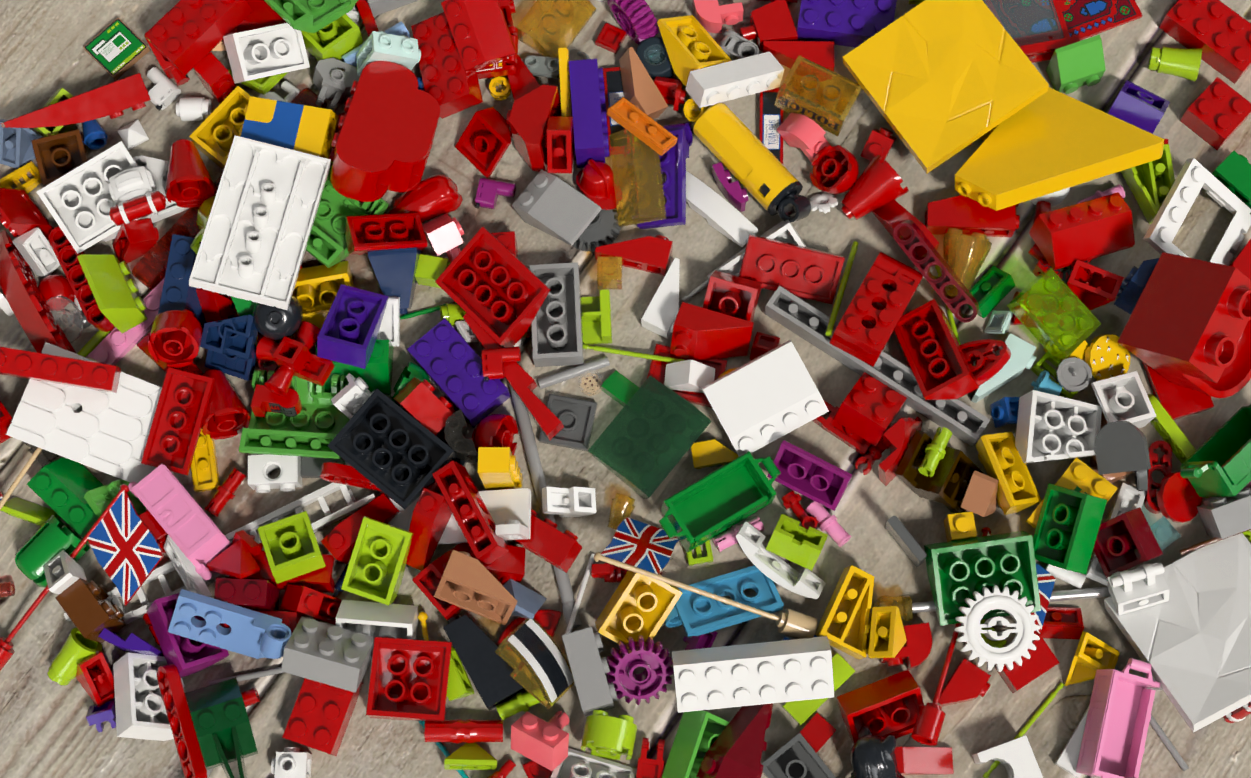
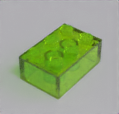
[1007,268,1101,361]

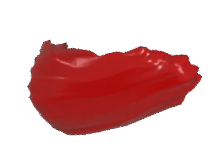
[388,174,463,222]

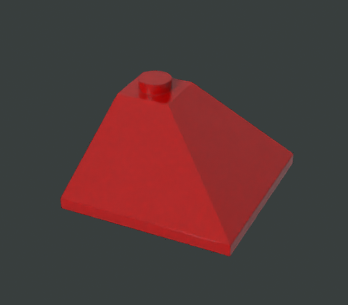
[366,637,452,721]

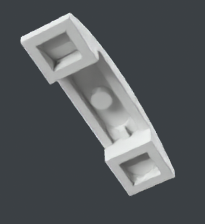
[736,521,826,599]

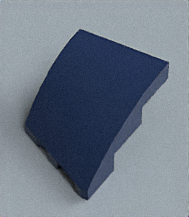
[200,314,258,381]

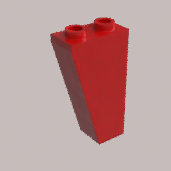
[925,195,1020,237]

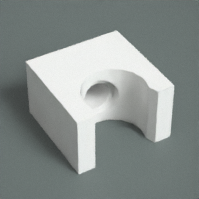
[972,736,1043,778]

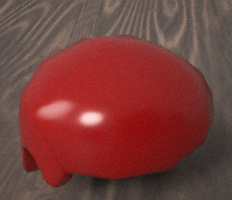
[38,275,75,311]

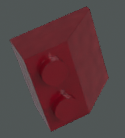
[1093,507,1163,578]

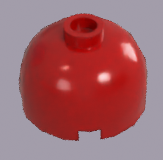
[810,145,859,195]
[472,414,518,455]

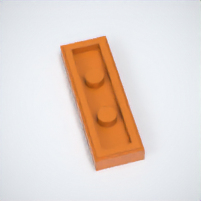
[607,97,678,156]

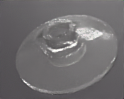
[46,296,83,343]

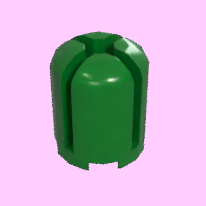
[14,515,90,588]

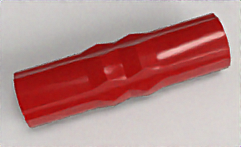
[424,719,503,744]

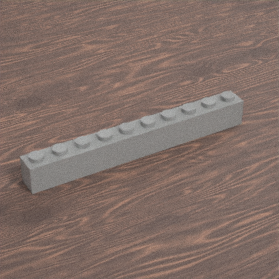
[765,286,990,447]

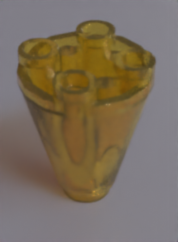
[943,228,992,296]

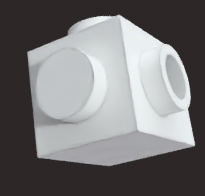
[271,747,312,778]

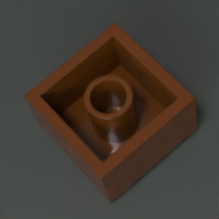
[31,129,89,187]
[55,578,126,644]

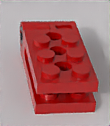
[830,252,923,367]

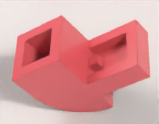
[692,0,744,34]
[776,113,831,163]

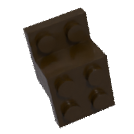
[895,430,984,514]

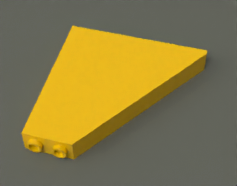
[955,87,1164,211]

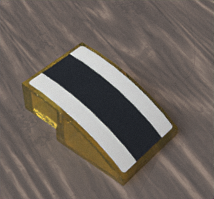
[495,619,575,710]

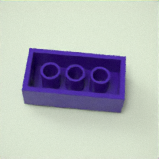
[797,0,897,48]
[569,59,610,168]
[407,318,511,428]

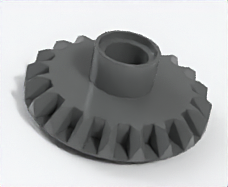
[572,193,622,252]

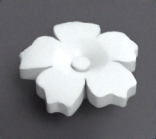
[810,193,838,214]

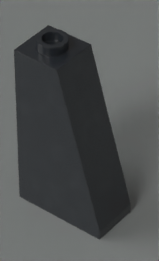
[443,614,534,711]

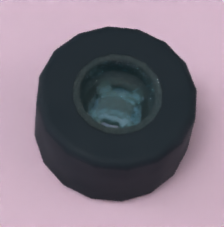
[636,36,674,82]

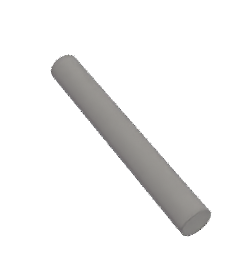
[538,356,610,389]

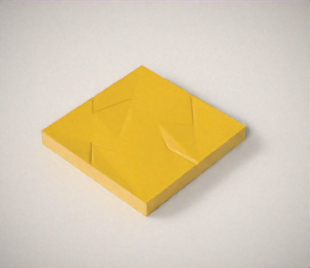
[842,0,1049,174]

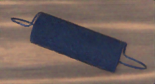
[333,564,349,597]

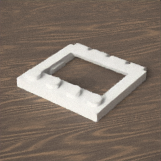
[1143,158,1251,266]

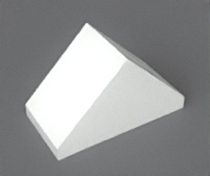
[664,359,715,393]

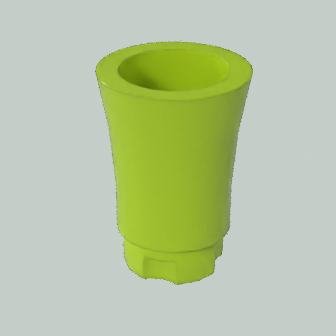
[1148,47,1202,82]
[47,627,102,686]

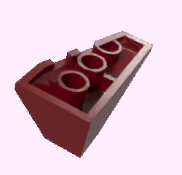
[696,703,773,778]

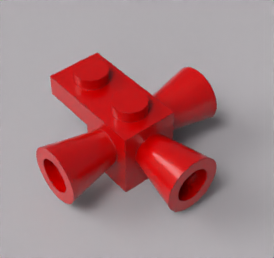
[256,321,335,397]

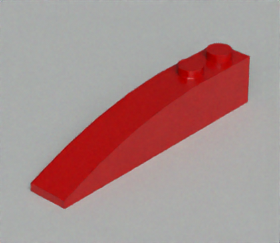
[1,73,151,128]

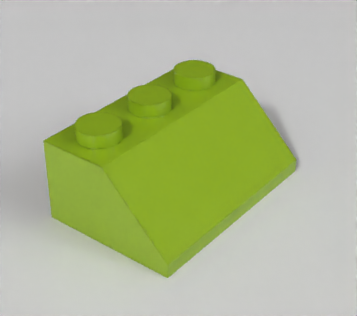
[77,254,148,333]

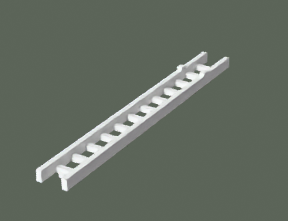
[64,482,376,625]

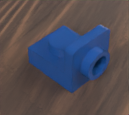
[990,397,1020,428]

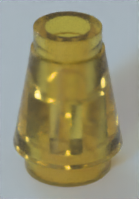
[607,493,636,530]

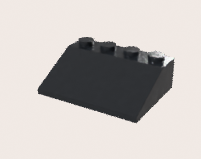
[328,389,457,510]

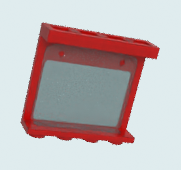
[983,0,1080,63]

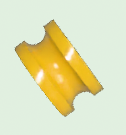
[489,76,511,101]

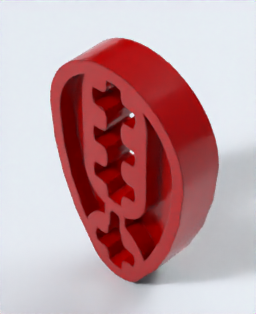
[960,339,1011,386]

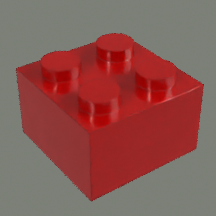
[1180,77,1251,151]
[703,270,762,322]
[833,372,907,446]

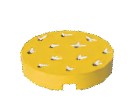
[1085,334,1130,381]

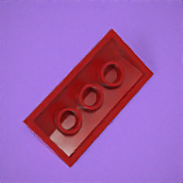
[141,367,215,475]

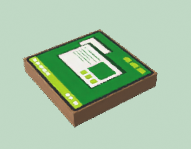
[83,18,150,81]

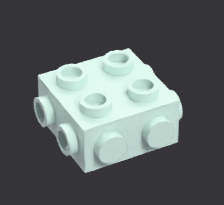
[356,31,421,76]

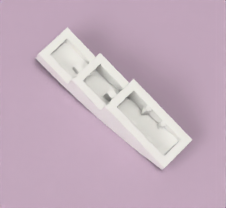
[686,171,758,247]
[1086,483,1146,586]

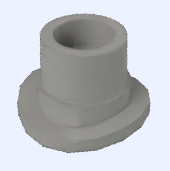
[1056,357,1092,392]

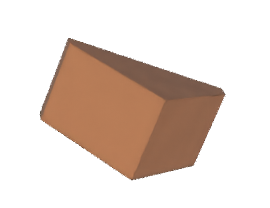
[961,471,998,517]

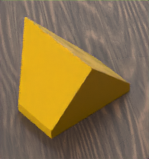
[866,606,907,658]
[1065,631,1120,686]

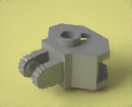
[313,58,360,112]

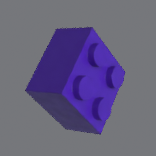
[1108,80,1170,134]

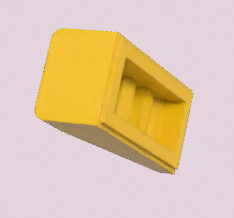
[0,161,42,194]

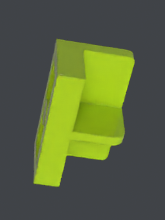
[581,289,612,345]

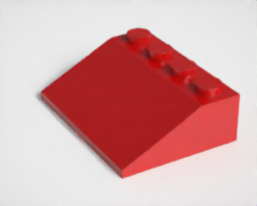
[435,226,551,348]

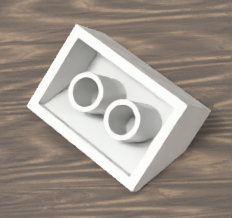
[336,600,418,662]
[551,748,637,778]

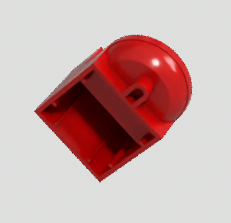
[1118,252,1251,398]

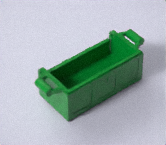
[1180,404,1251,497]
[659,451,781,553]

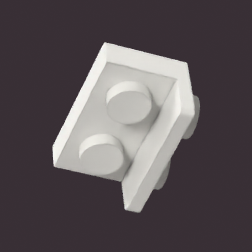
[331,373,375,419]

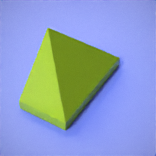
[444,743,497,770]

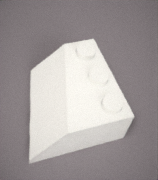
[1015,390,1102,463]
[113,652,189,741]

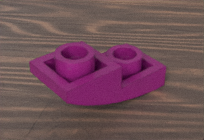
[712,162,749,212]

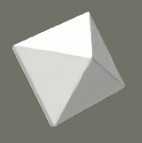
[117,119,149,150]
[455,320,479,343]

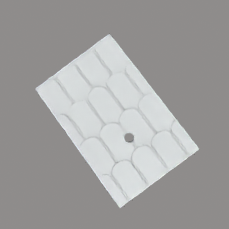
[189,135,331,310]
[6,342,174,483]

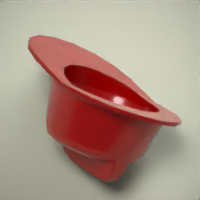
[576,159,624,210]

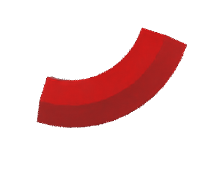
[0,230,76,354]

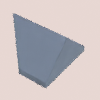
[0,119,44,169]
[503,579,547,620]

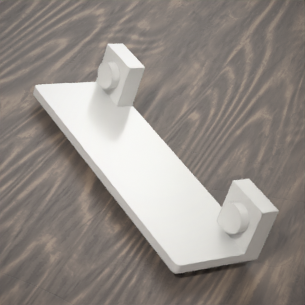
[388,488,531,544]

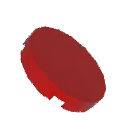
[1157,472,1202,523]

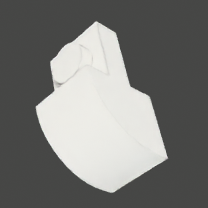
[542,486,596,517]

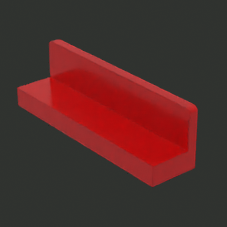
[229,551,335,593]

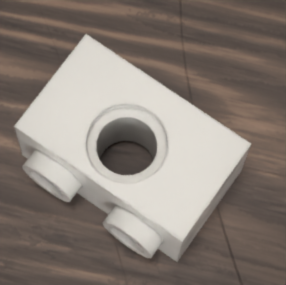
[248,454,302,493]

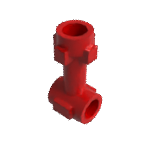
[781,491,819,529]

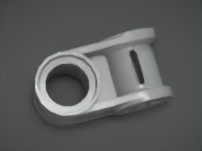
[719,30,759,61]

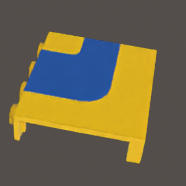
[239,96,339,159]

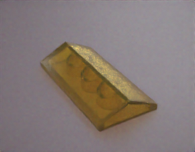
[609,129,667,227]

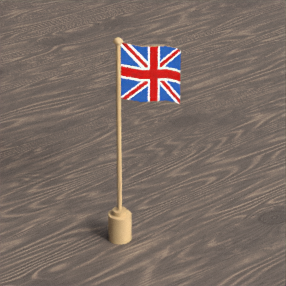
[594,517,817,639]

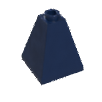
[368,247,422,315]

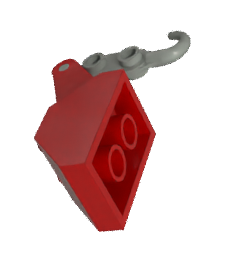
[506,51,590,172]

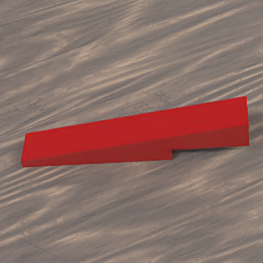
[463,313,564,441]

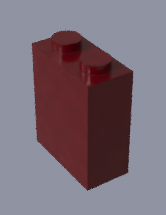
[214,578,280,611]

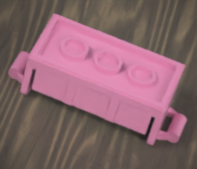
[128,464,232,580]
[1076,658,1161,778]

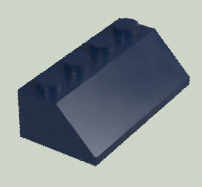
[158,234,207,331]

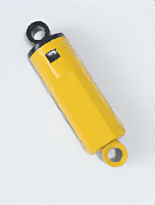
[683,98,811,223]

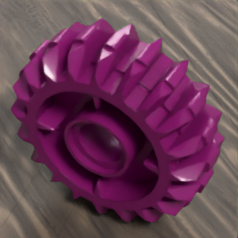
[607,0,659,44]
[606,635,674,706]

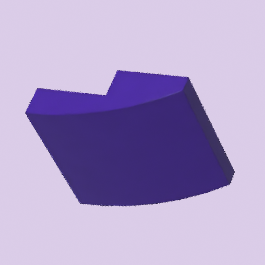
[98,628,164,657]

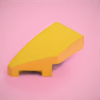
[691,439,739,469]

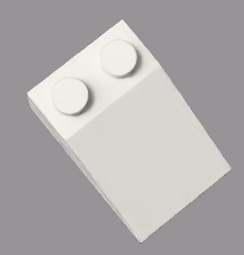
[223,23,310,84]

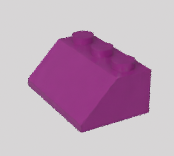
[767,440,852,511]
[147,590,229,678]

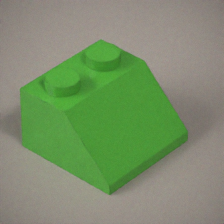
[1046,35,1106,94]

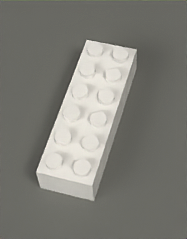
[672,636,834,713]

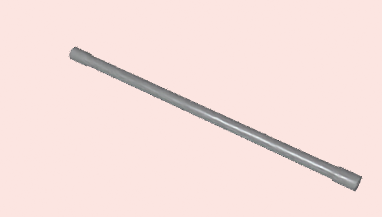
[499,344,582,628]

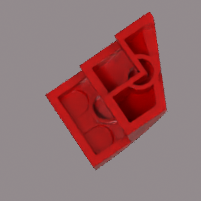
[878,417,923,486]

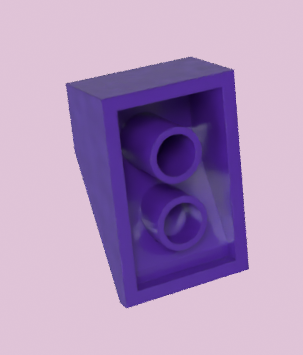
[317,284,388,369]

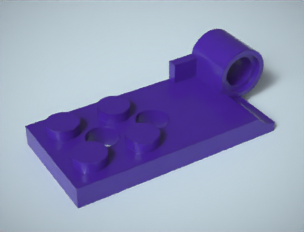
[637,122,693,229]

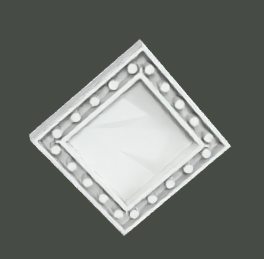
[1104,533,1251,733]

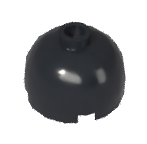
[252,296,303,340]

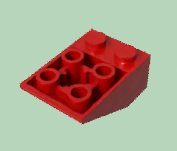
[0,188,54,240]
[412,543,471,621]

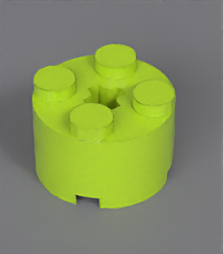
[581,710,637,760]

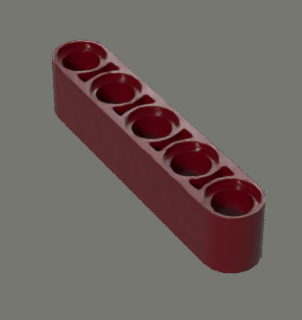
[893,220,979,323]

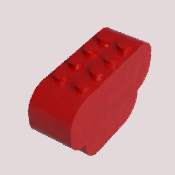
[329,61,440,202]

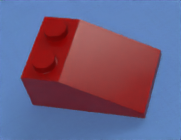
[670,302,754,361]

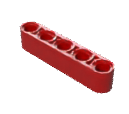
[48,226,115,332]

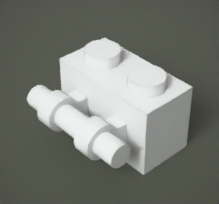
[1107,563,1169,615]

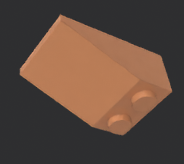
[434,550,517,626]

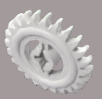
[954,585,1041,672]

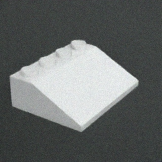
[37,141,138,254]
[702,340,829,457]

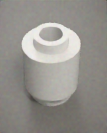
[176,97,212,121]

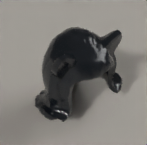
[850,726,905,778]

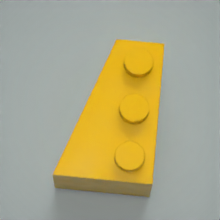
[815,565,874,660]

